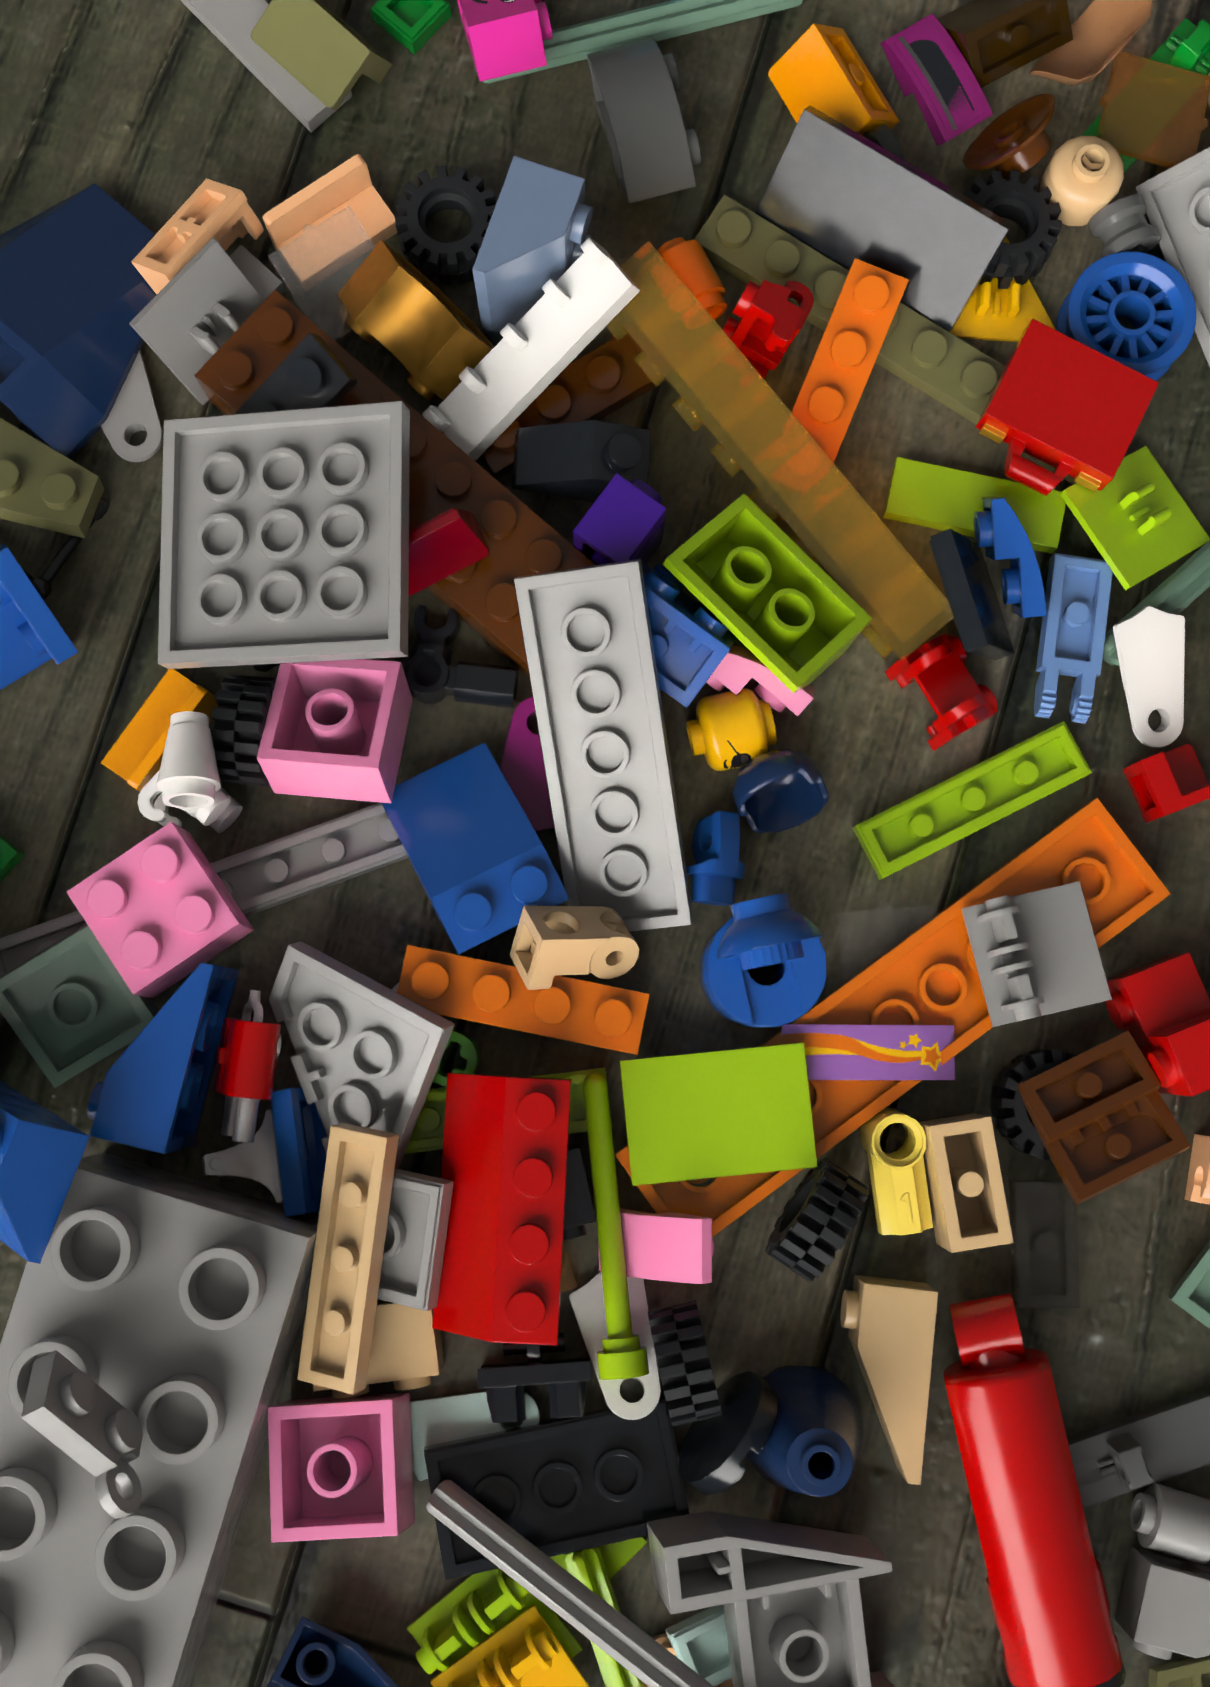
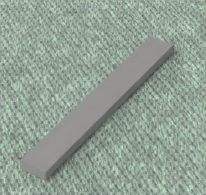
[0,803,408,976]

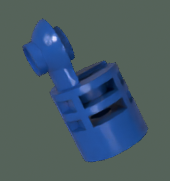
[700,893,827,1028]

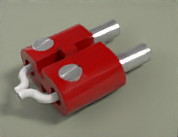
[214,990,281,1143]

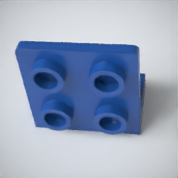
[0,543,78,690]
[642,563,736,708]

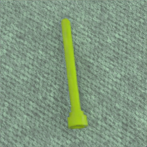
[583,1073,649,1380]

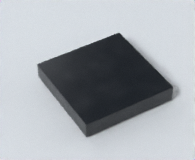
[929,528,1015,660]

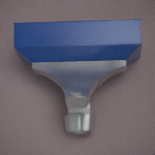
[202,1088,327,1217]

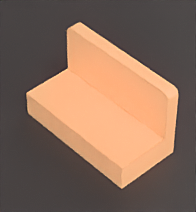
[262,154,397,292]

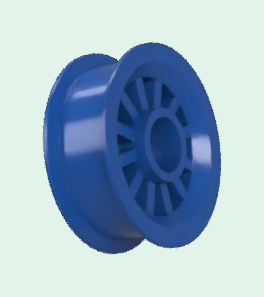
[1056,252,1196,381]

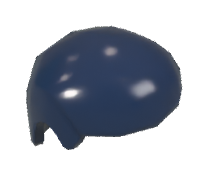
[732,749,829,833]

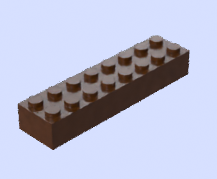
[195,290,595,678]

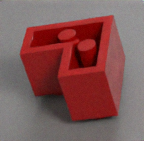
[1105,952,1210,1097]

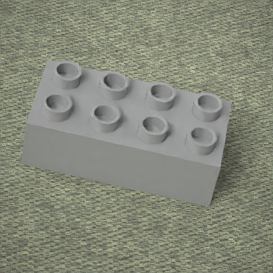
[0,1152,318,1687]

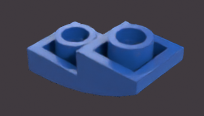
[974,497,1047,618]

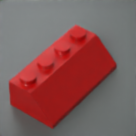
[432,1073,572,1346]

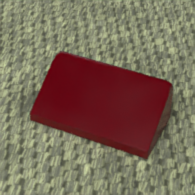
[408,508,490,597]

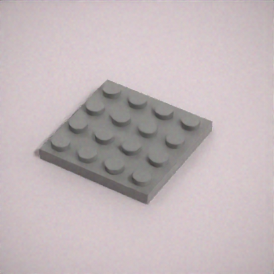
[158,401,410,669]

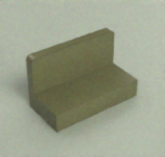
[251,0,393,110]

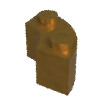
[338,239,495,402]

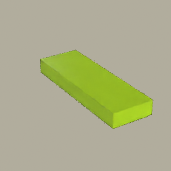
[883,457,1066,554]

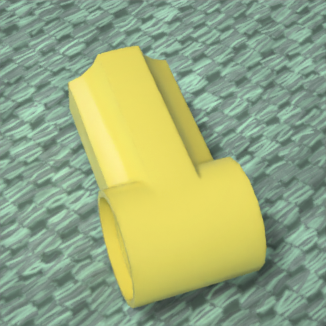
[860,1108,933,1236]

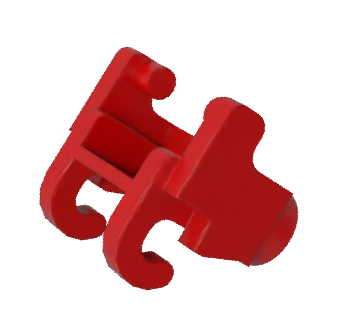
[712,279,814,395]
[884,633,998,751]

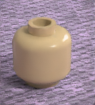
[1039,136,1124,226]

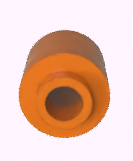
[649,237,727,331]

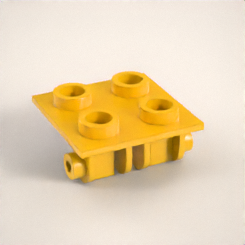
[430,1604,590,1687]

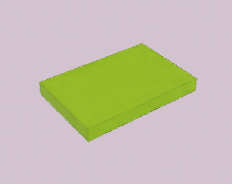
[620,1043,818,1186]

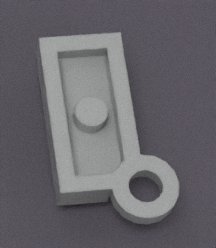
[21,1350,143,1519]

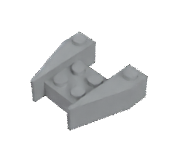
[647,1511,894,1687]

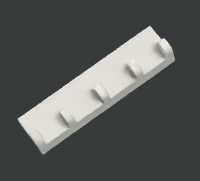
[422,237,641,461]

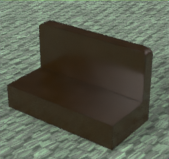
[937,0,1073,88]

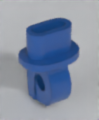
[686,811,745,906]

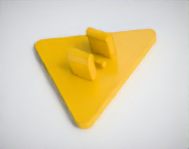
[950,237,1056,342]

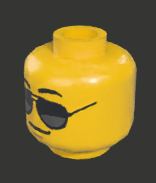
[686,688,777,771]

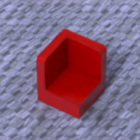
[1122,744,1210,823]

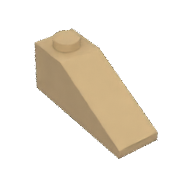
[840,1275,938,1485]

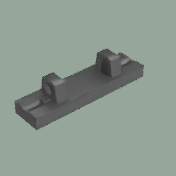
[1067,1388,1210,1508]

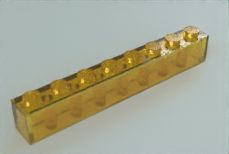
[606,241,954,661]

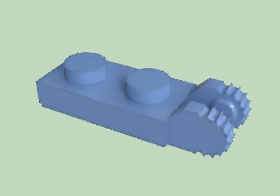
[1033,553,1113,724]

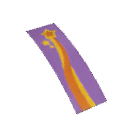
[782,1024,955,1080]

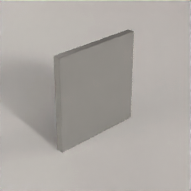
[129,238,264,405]

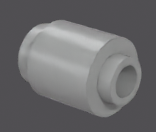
[1130,1483,1210,1564]

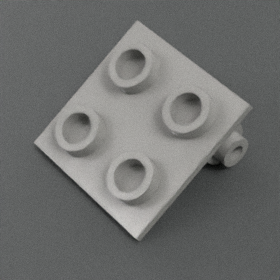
[961,881,1112,1027]

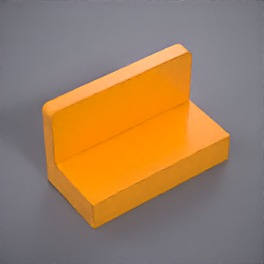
[768,23,900,135]
[101,669,218,798]

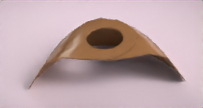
[1029,0,1153,86]

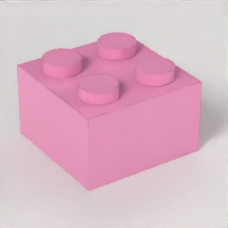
[257,659,413,803]
[67,822,254,998]
[268,1392,415,1543]

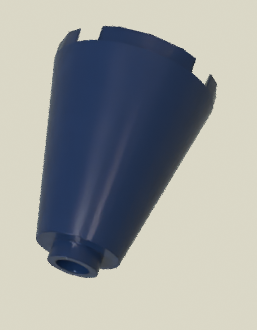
[747,1365,863,1497]

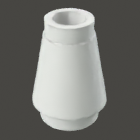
[156,711,221,809]

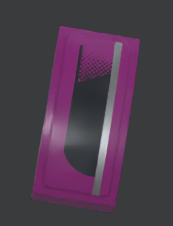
[880,14,993,146]

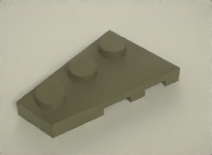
[0,418,105,538]

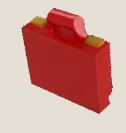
[975,318,1159,496]

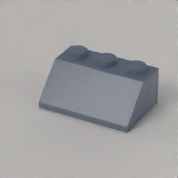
[472,156,593,346]

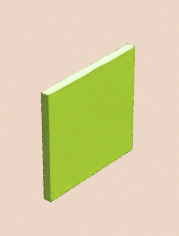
[1060,446,1210,591]

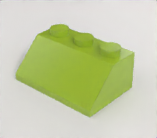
[662,493,873,693]

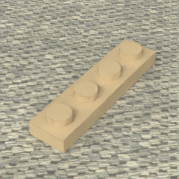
[297,1123,399,1395]

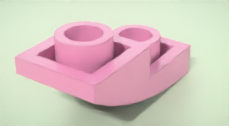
[706,645,814,716]
[598,1208,714,1284]

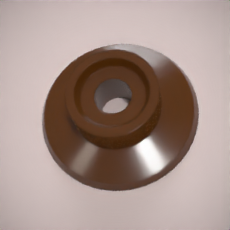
[963,94,1055,179]

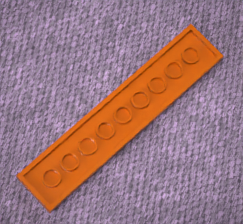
[614,798,1171,1237]

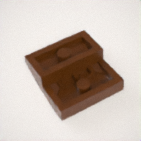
[1017,1030,1191,1205]

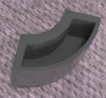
[586,38,701,203]

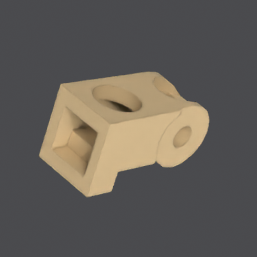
[510,906,640,990]

